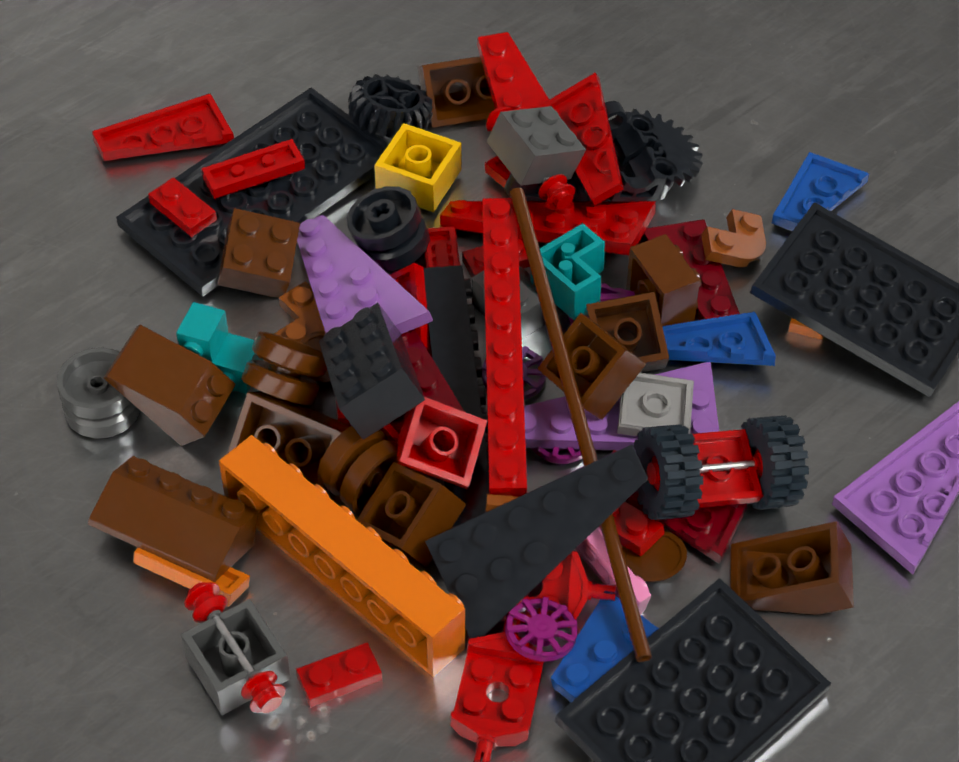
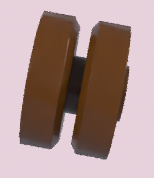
[241,331,327,405]
[317,425,409,516]

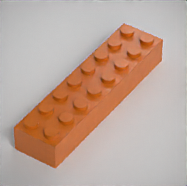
[219,435,465,678]

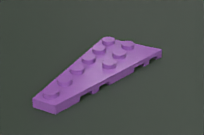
[832,401,959,575]

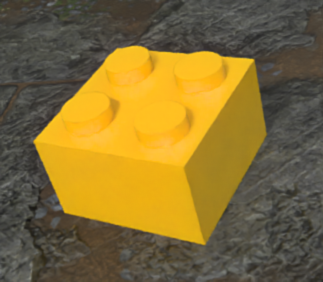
[374,123,462,212]

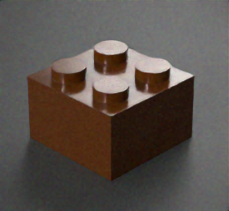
[217,208,300,298]
[626,234,701,326]
[584,292,669,373]
[537,313,646,420]
[357,462,466,568]

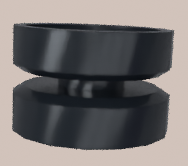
[347,186,430,271]

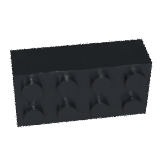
[319,302,425,440]

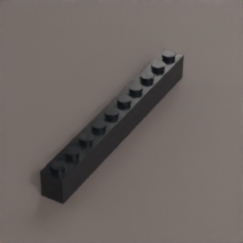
[424,265,490,528]

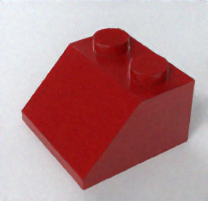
[397,397,487,489]

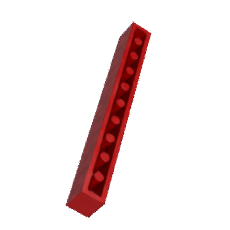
[482,198,527,497]

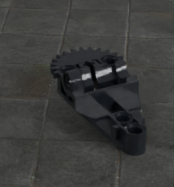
[504,101,703,202]

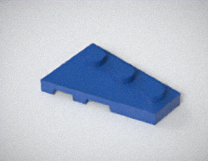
[771,152,869,231]
[662,312,776,366]
[551,591,659,702]

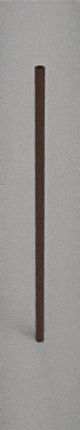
[510,188,652,662]

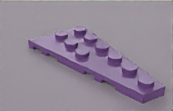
[297,215,433,334]
[524,362,719,451]

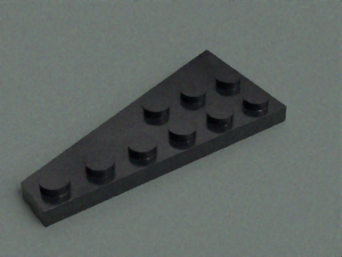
[425,445,648,639]

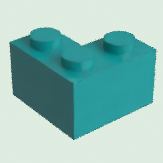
[530,223,605,321]
[176,302,263,394]

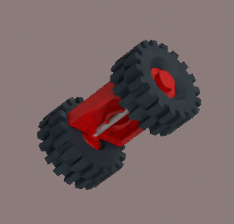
[633,415,809,520]

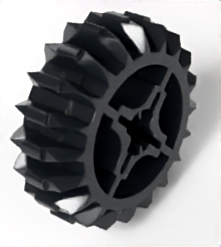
[348,74,433,139]

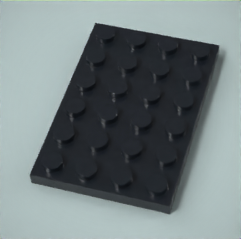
[749,202,959,397]
[555,578,831,762]

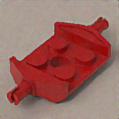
[500,551,616,628]
[450,612,544,762]

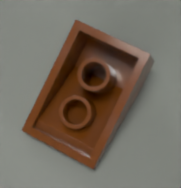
[103,325,236,446]
[731,521,854,615]

